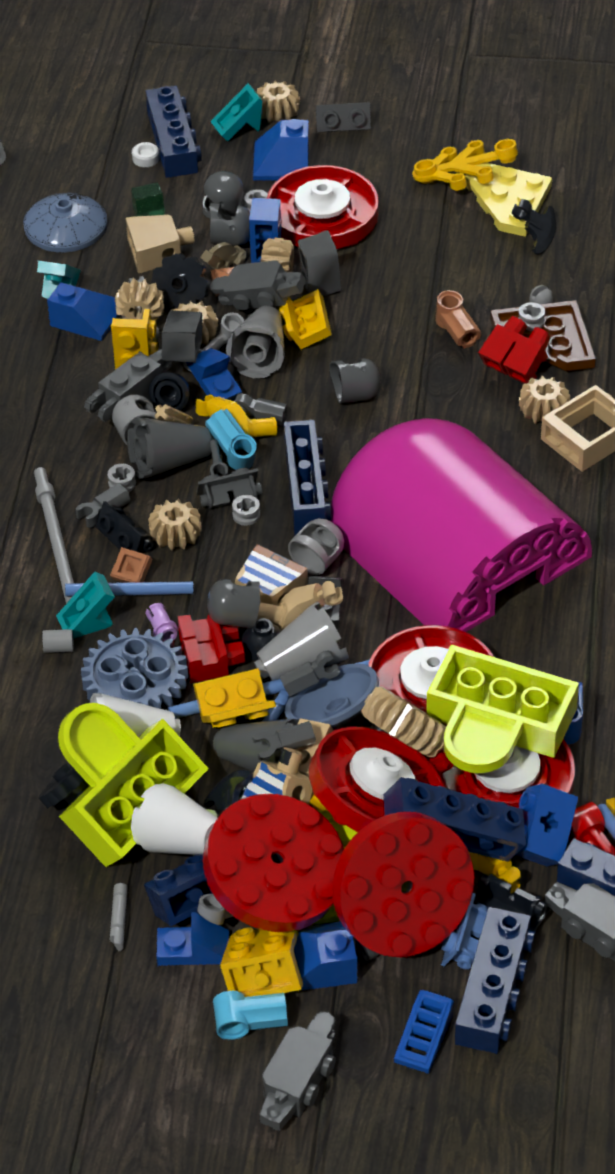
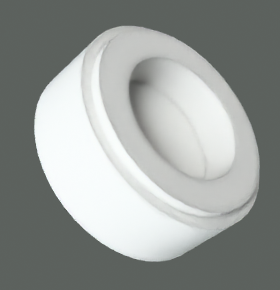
[132,142,160,167]

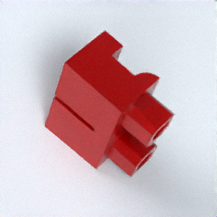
[478,316,550,384]
[177,615,245,683]

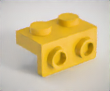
[279,289,332,349]
[111,309,158,370]

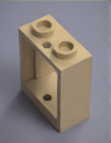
[541,385,615,472]

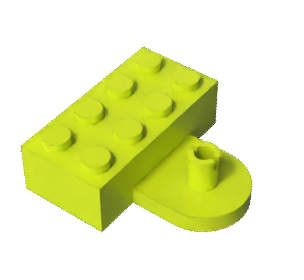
[427,644,579,773]
[58,703,209,867]

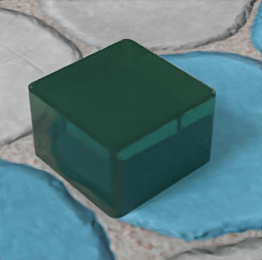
[131,182,165,217]

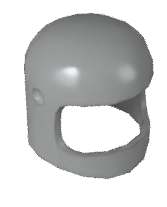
[112,395,156,445]
[288,518,344,575]

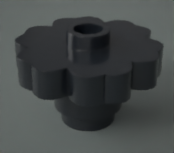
[151,253,211,309]
[38,763,90,808]

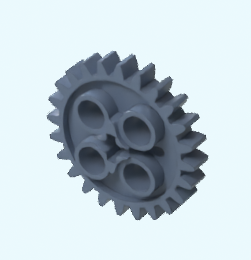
[81,628,188,709]

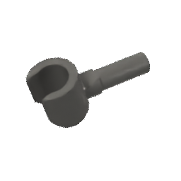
[210,440,228,476]

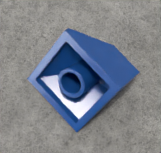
[253,119,309,180]
[47,282,120,341]
[292,921,357,992]

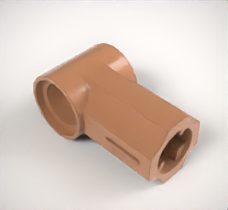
[436,290,481,349]

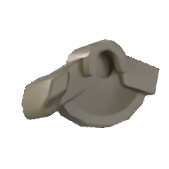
[200,242,246,270]

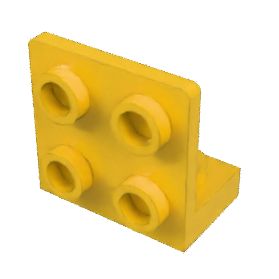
[193,668,276,728]
[220,927,303,997]

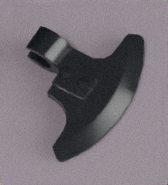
[512,199,556,255]
[204,770,253,818]

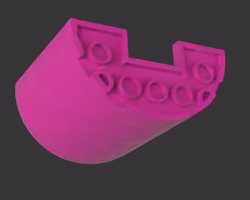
[331,418,592,632]

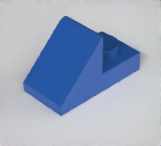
[186,348,242,401]
[157,912,229,966]

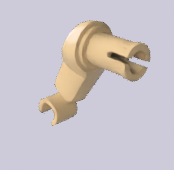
[257,581,343,630]

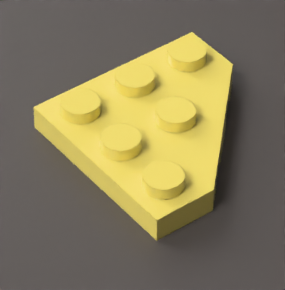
[465,162,552,237]

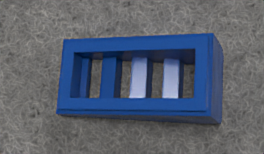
[394,990,454,1074]

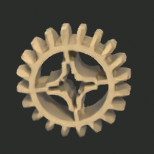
[361,687,446,757]

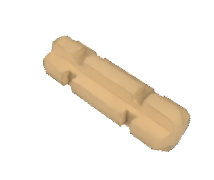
[154,404,193,424]

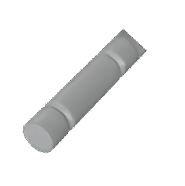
[110,883,128,951]

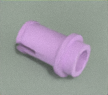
[145,603,178,641]

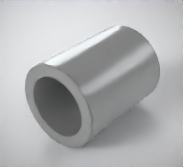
[43,629,74,653]

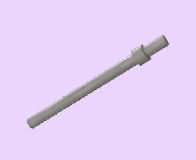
[34,467,74,604]

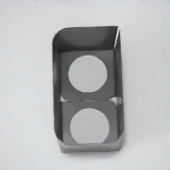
[298,230,341,296]
[162,310,203,363]

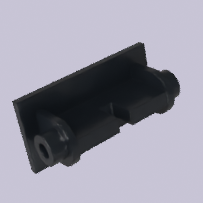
[96,501,154,552]
[473,873,551,931]

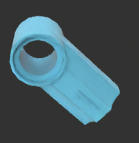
[205,409,256,470]
[213,991,288,1040]

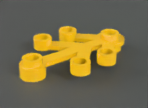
[412,139,518,190]

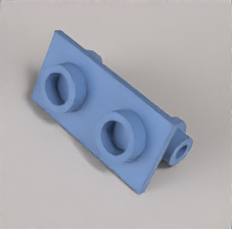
[441,893,488,969]

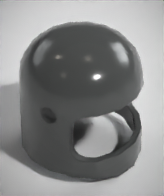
[202,171,244,219]
[210,203,250,246]
[329,358,380,403]
[207,579,260,628]

